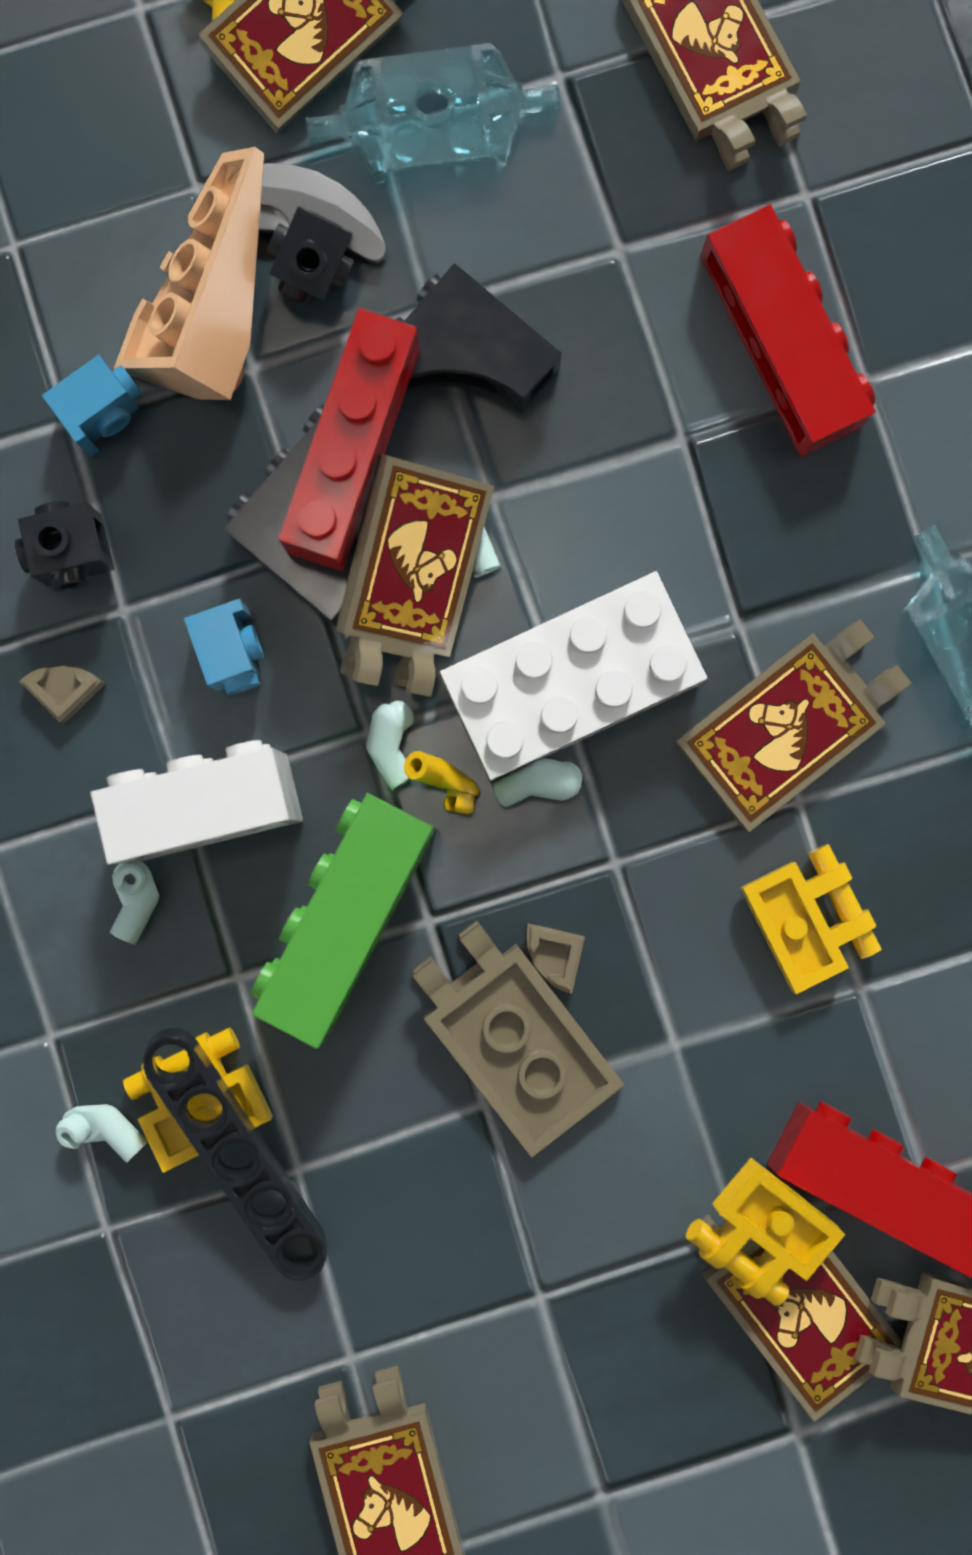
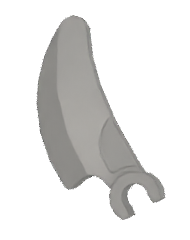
[258,163,387,263]

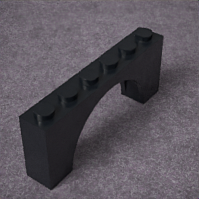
[223,263,562,628]

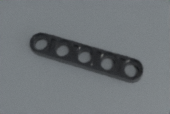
[143,1028,327,1280]

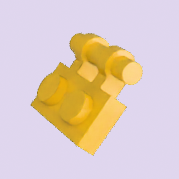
[740,844,882,994]
[123,1027,273,1173]
[686,1158,845,1306]

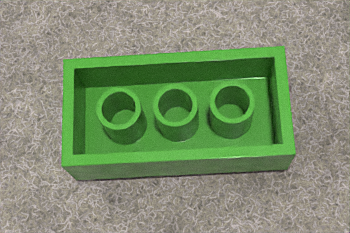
[250,793,437,1049]

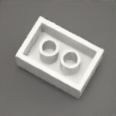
[91,740,303,864]

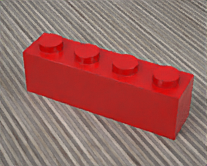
[700,204,876,457]
[278,308,420,572]
[767,1101,972,1278]

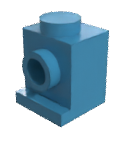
[41,354,143,457]
[183,598,264,695]

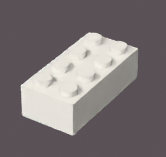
[440,571,708,783]

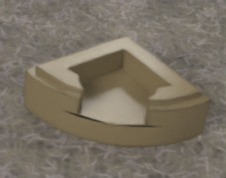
[19,666,106,724]
[526,923,585,994]

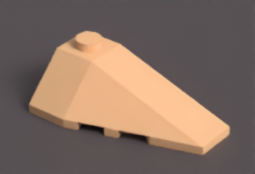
[114,147,264,400]

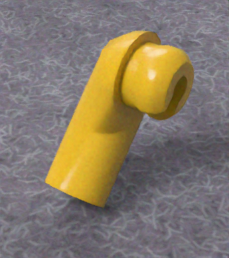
[404,751,479,815]

